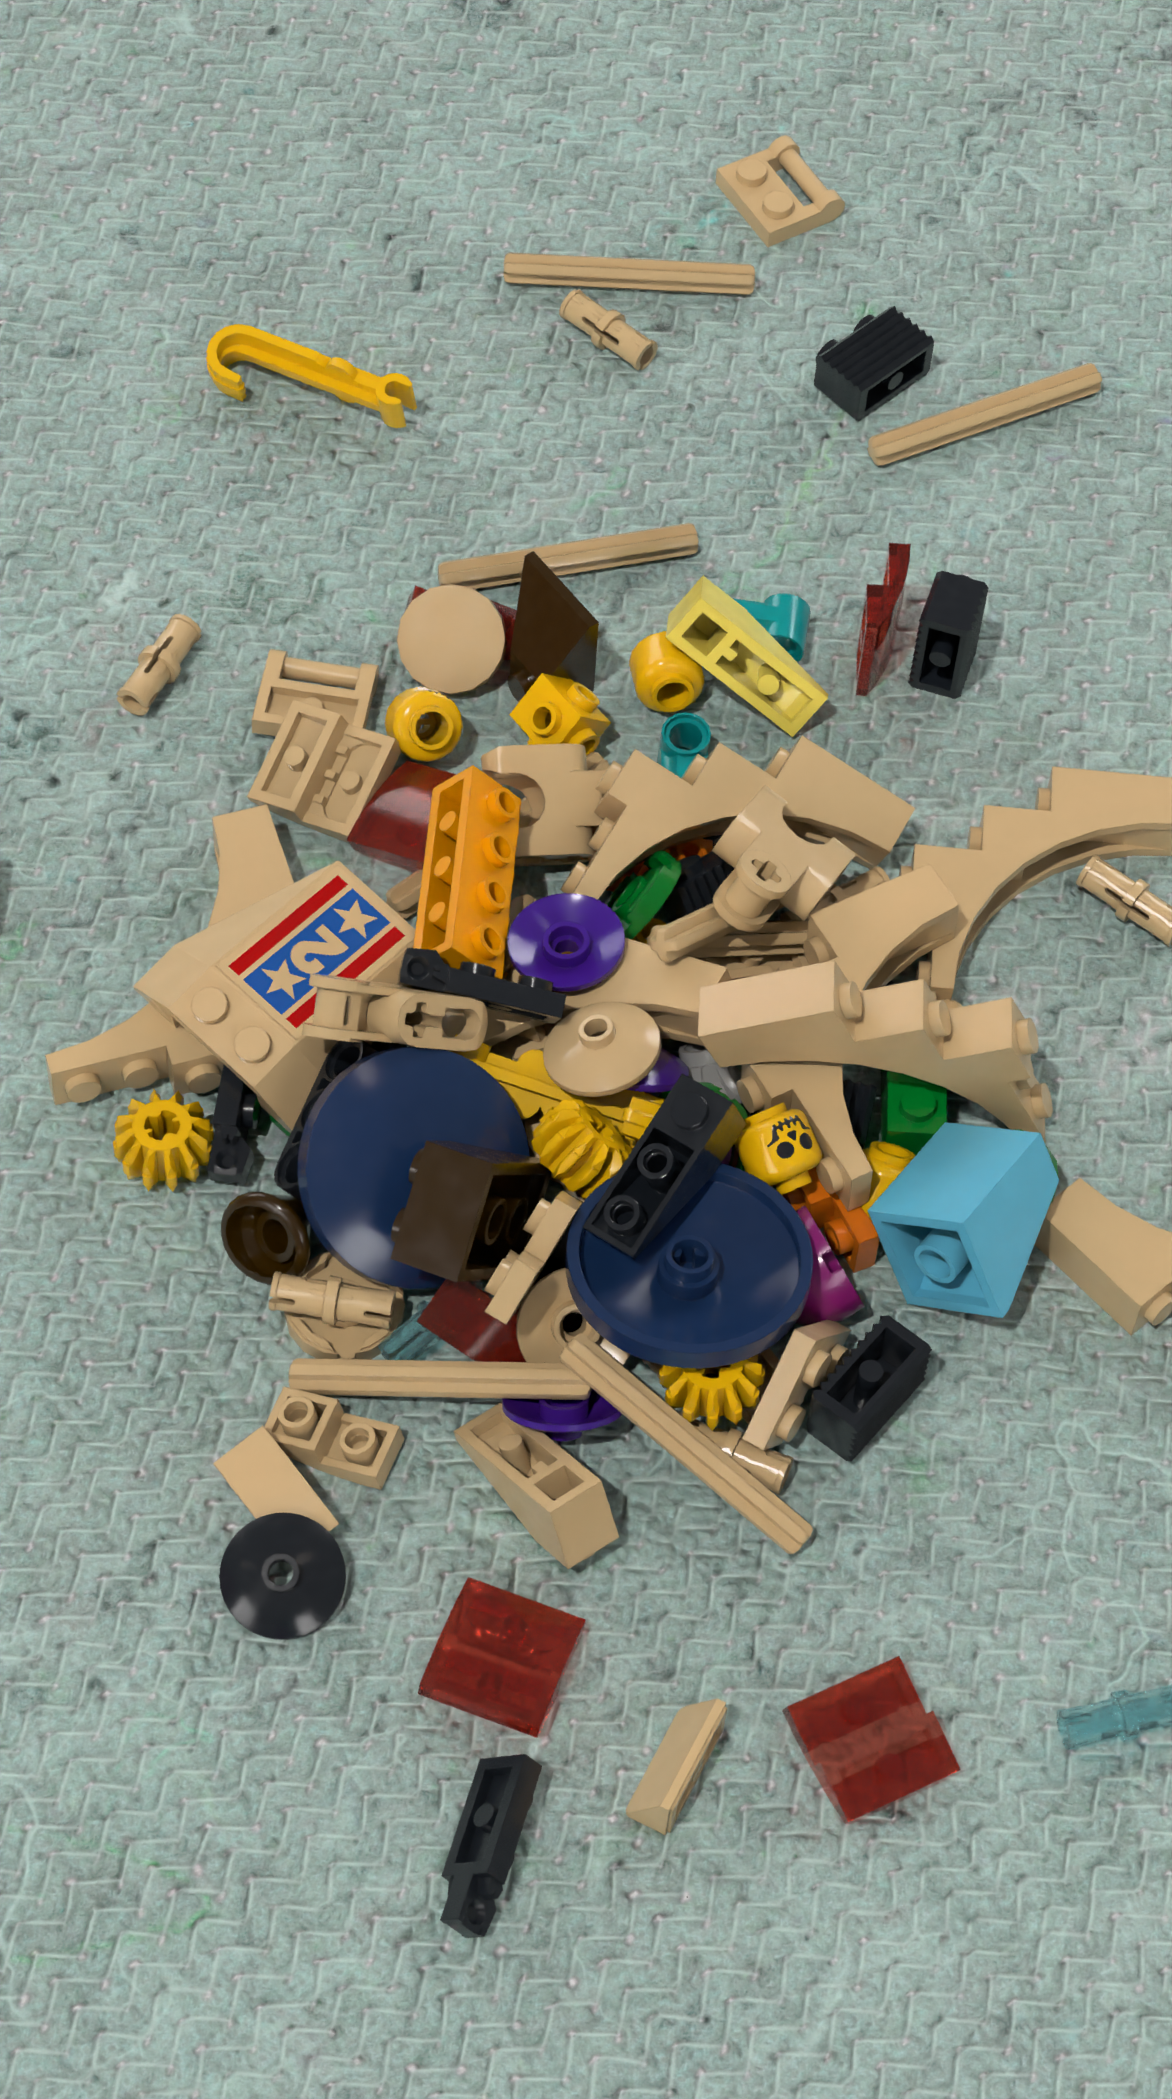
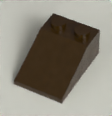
[390,1140,552,1282]

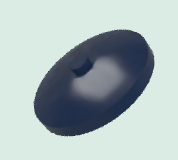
[298,1047,530,1289]
[566,1163,813,1368]

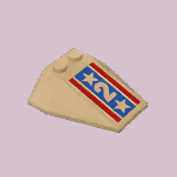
[133,860,415,1133]

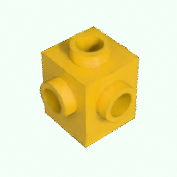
[509,673,611,756]

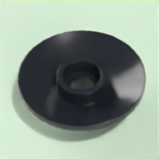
[219,1513,346,1640]

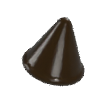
[221,1192,311,1285]

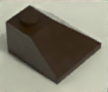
[507,551,599,702]

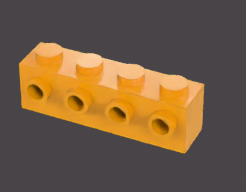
[413,765,522,979]

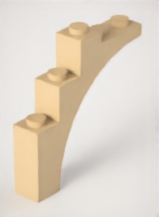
[560,735,915,900]
[899,766,1172,1000]
[45,804,295,1105]
[737,863,959,1211]
[410,938,731,1061]
[698,960,1053,1142]
[1035,1178,1172,1336]

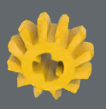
[113,1089,214,1192]
[531,1098,632,1199]
[659,1354,765,1431]

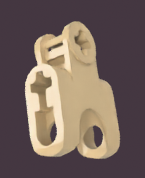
[481,744,607,867]
[712,785,856,932]
[302,974,488,1052]

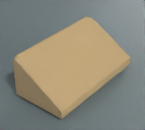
[626,1698,727,1835]

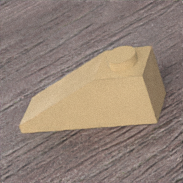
[454,1402,619,1569]

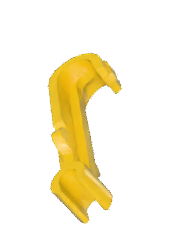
[206,324,417,428]
[450,1034,665,1150]

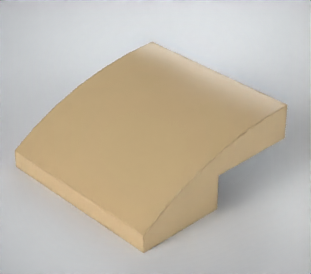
[247,700,401,845]

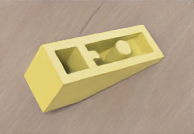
[666,575,828,737]

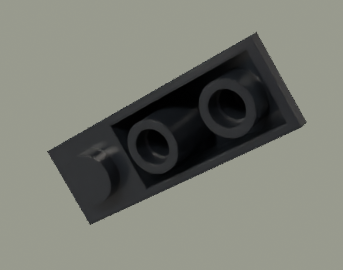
[583,1073,747,1259]

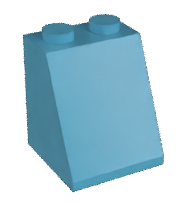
[867,1122,1059,1318]

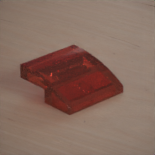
[856,543,911,696]
[346,761,456,870]
[418,1577,586,1738]
[782,1656,961,1824]

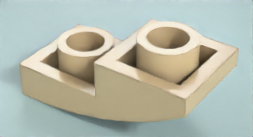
[264,1386,405,1490]
[213,1425,339,1532]

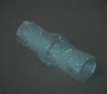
[1056,1684,1172,1750]

